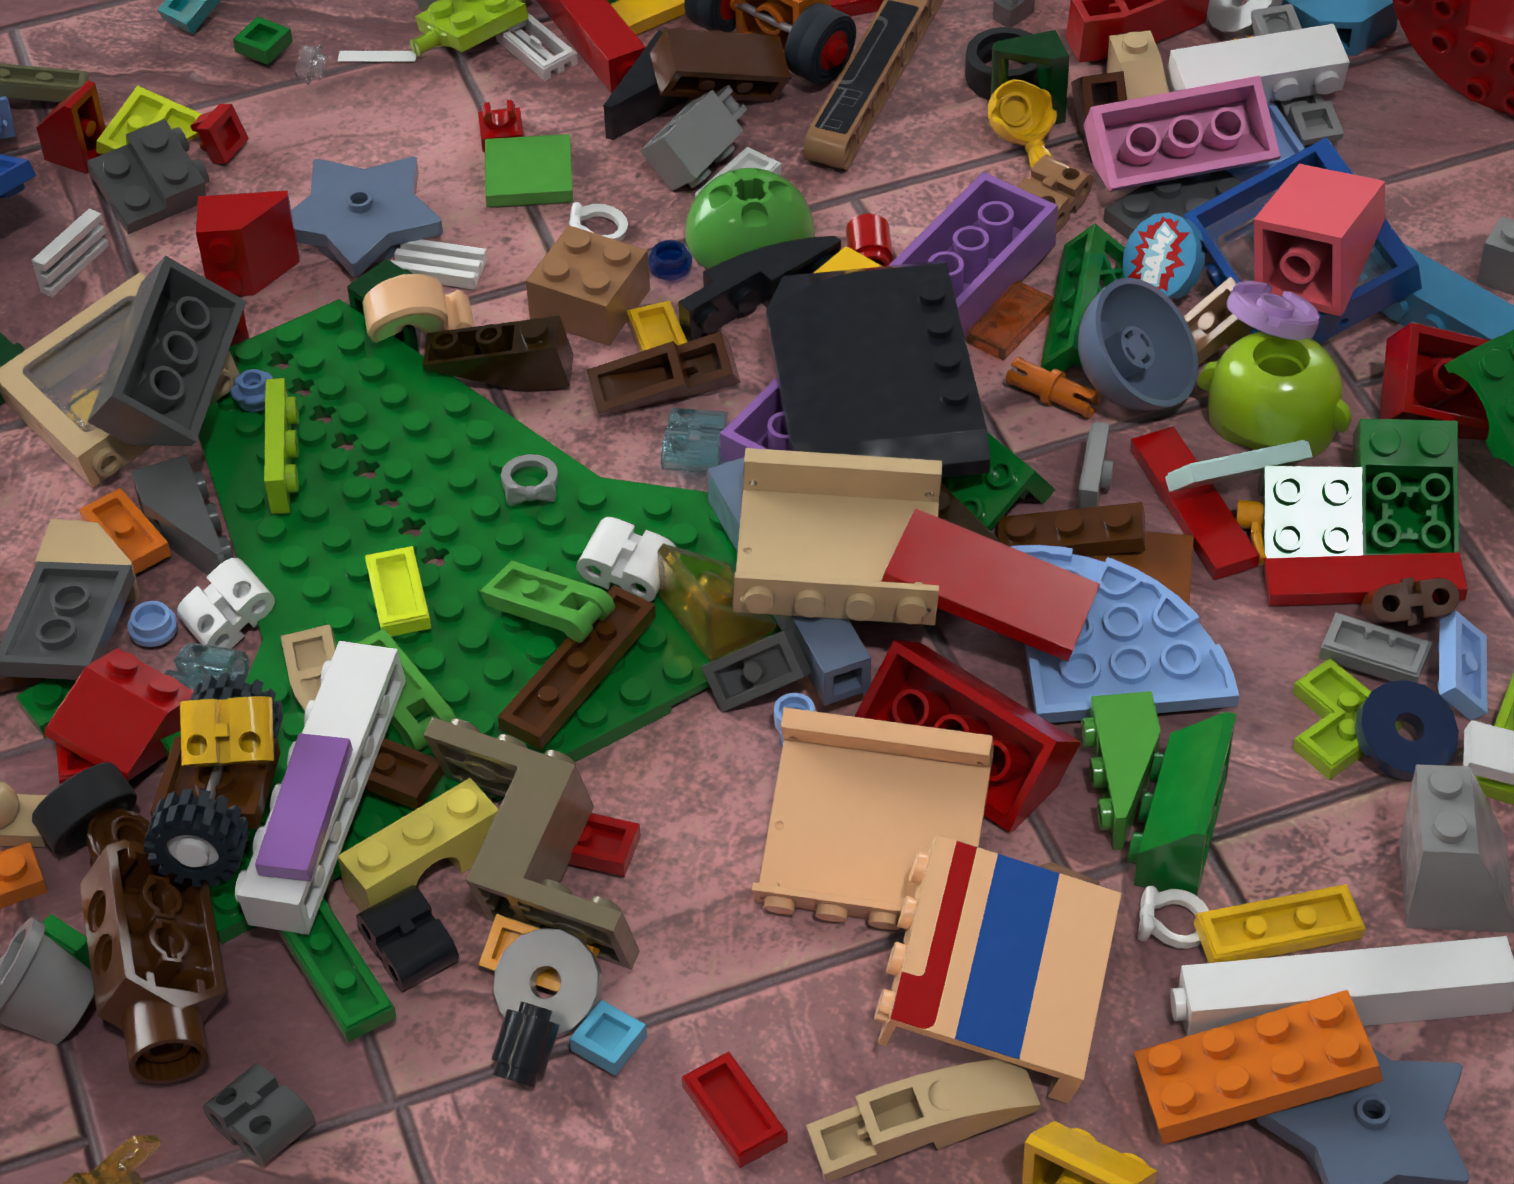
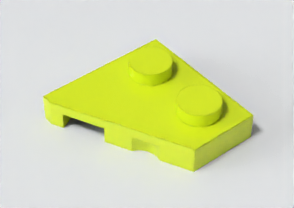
[96,85,201,155]

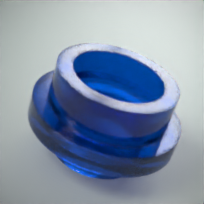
[648,240,692,281]

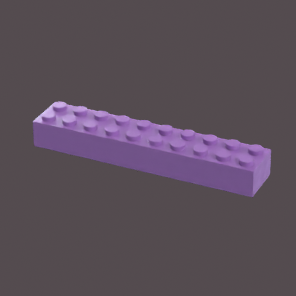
[720,172,1058,464]

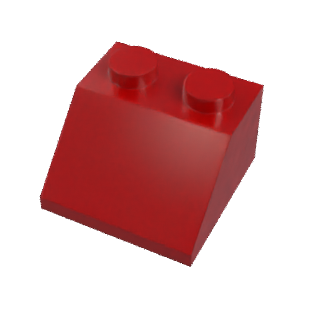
[196,190,300,296]
[44,648,194,781]

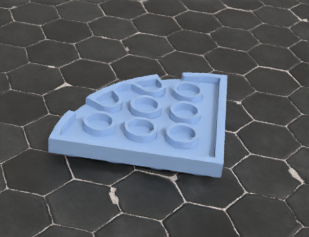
[1011,545,1240,723]

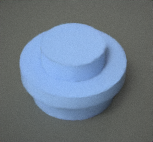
[128,601,178,647]

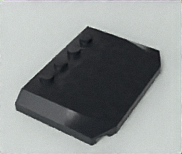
[766,261,990,478]

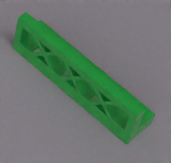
[1041,223,1125,372]

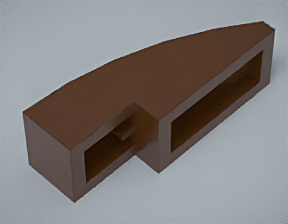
[587,331,741,415]

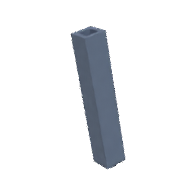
[707,457,871,706]

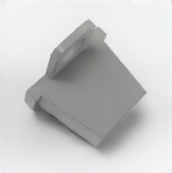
[0,917,94,1045]

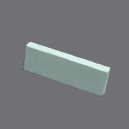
[1165,440,1313,493]

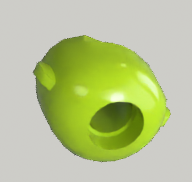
[1197,331,1352,458]

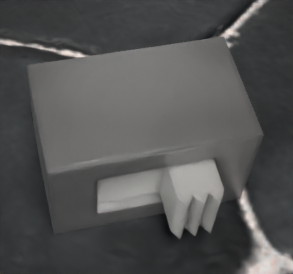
[993,0,1035,28]

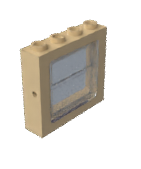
[0,272,240,488]

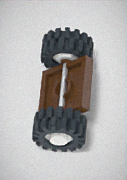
[143,673,284,887]

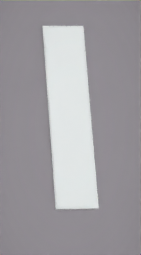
[338,51,416,62]

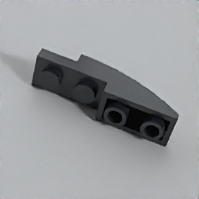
[678,236,841,342]

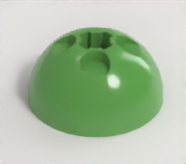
[685,168,815,269]

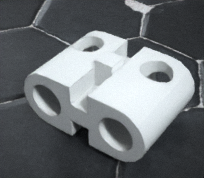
[576,517,678,602]
[177,558,275,656]

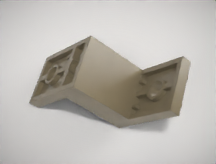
[424,717,640,970]

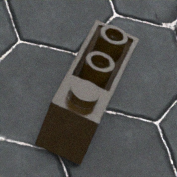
[423,316,574,392]

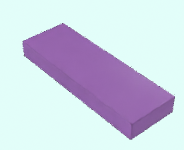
[255,733,353,881]

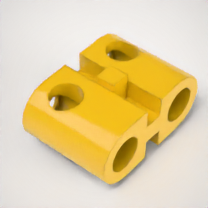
[180,696,274,767]

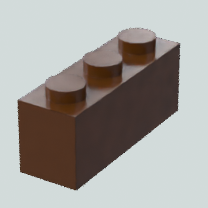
[650,28,791,102]

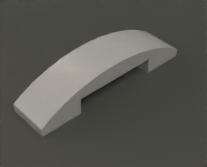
[1251,4,1344,146]

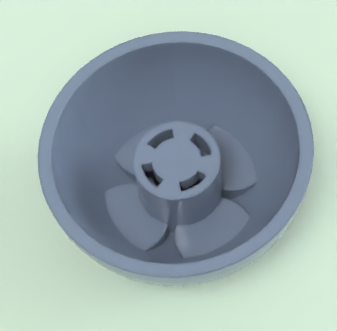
[1078,278,1198,411]

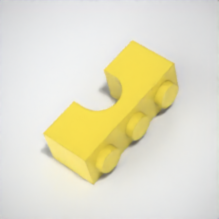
[338,778,499,912]

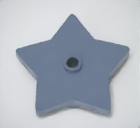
[291,156,443,277]
[1257,1047,1470,1184]

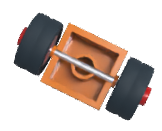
[684,0,856,85]

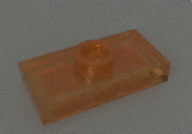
[966,280,1054,361]

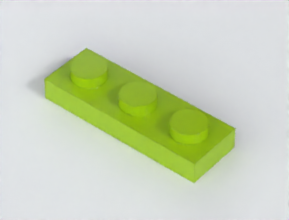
[264,378,299,514]

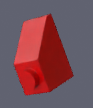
[36,81,106,174]

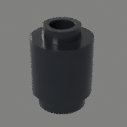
[491,1001,560,1088]

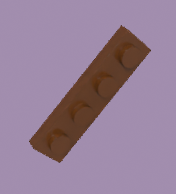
[498,585,656,750]

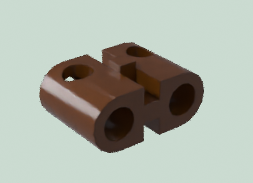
[1361,577,1460,626]

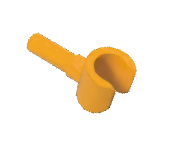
[1236,500,1267,564]

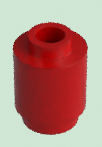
[846,213,893,266]

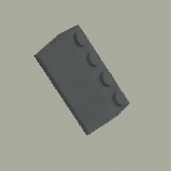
[87,255,246,446]

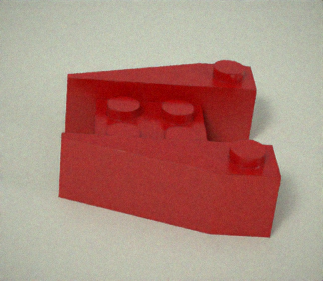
[1066,0,1209,63]

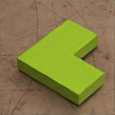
[1293,658,1403,780]

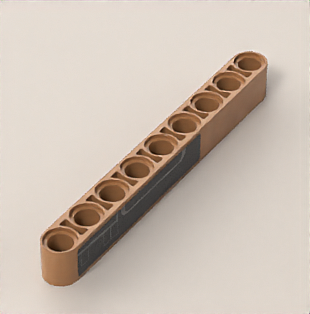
[803,0,944,170]

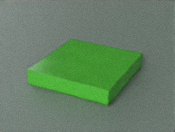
[485,134,573,207]

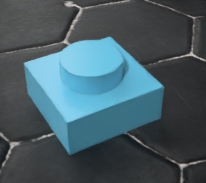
[569,1000,647,1076]

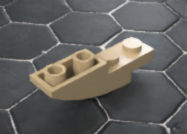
[806,1058,1042,1183]

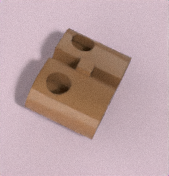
[1017,155,1093,234]

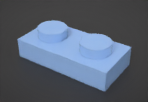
[1437,610,1488,721]

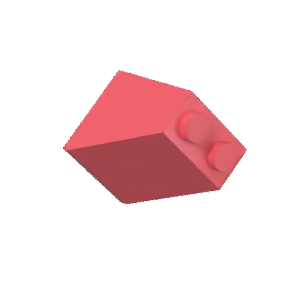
[1254,164,1385,316]

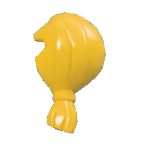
[987,79,1057,168]

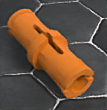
[1006,357,1101,419]

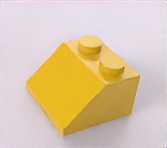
[1022,1121,1158,1184]

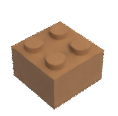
[526,225,650,346]

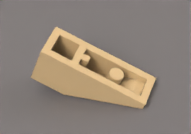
[1106,31,1169,100]

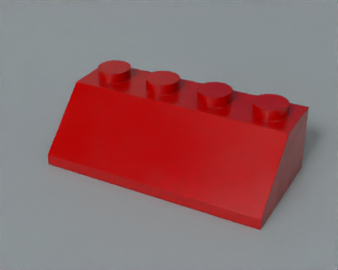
[854,640,1081,832]

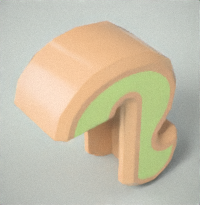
[362,274,474,343]

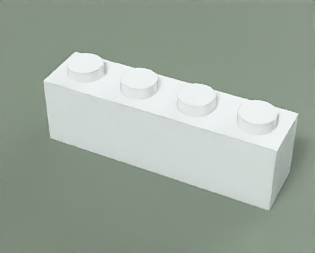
[1166,24,1350,102]

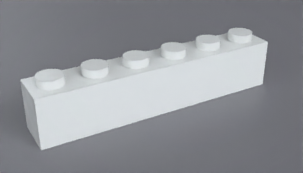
[235,641,406,935]

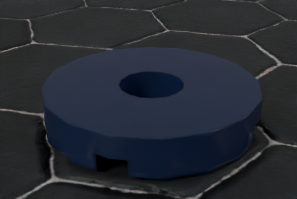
[1355,680,1459,781]

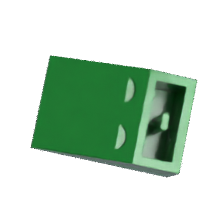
[1353,419,1459,555]

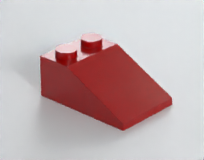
[1379,322,1490,440]

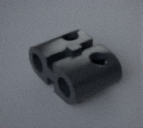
[356,884,459,991]

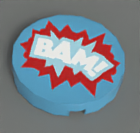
[1123,212,1205,300]

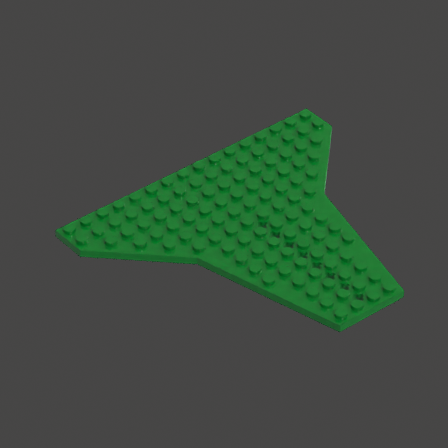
[198,299,851,945]

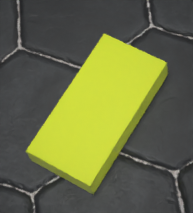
[365,546,431,637]

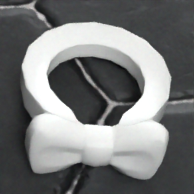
[569,202,628,241]
[1137,886,1209,949]

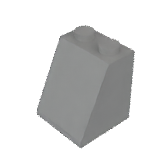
[1399,764,1514,933]

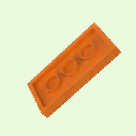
[1134,990,1383,1145]

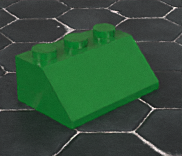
[1128,712,1236,896]

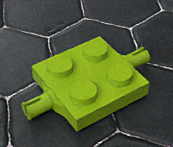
[410,0,529,56]

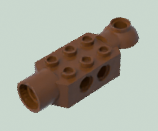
[80,808,227,1084]

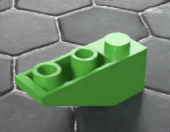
[1081,691,1161,850]

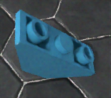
[1281,0,1398,55]

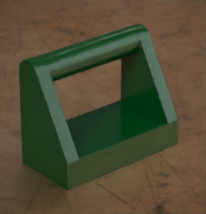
[990,30,1070,125]

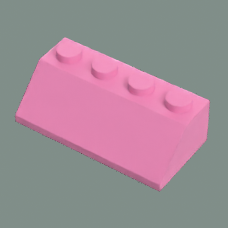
[1083,75,1281,192]

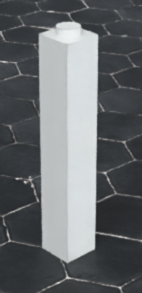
[1170,936,1514,1036]

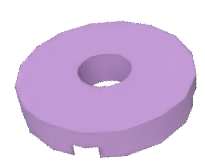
[1226,281,1320,340]

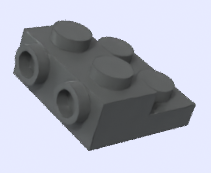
[87,119,209,234]

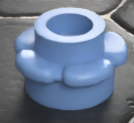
[231,369,273,412]

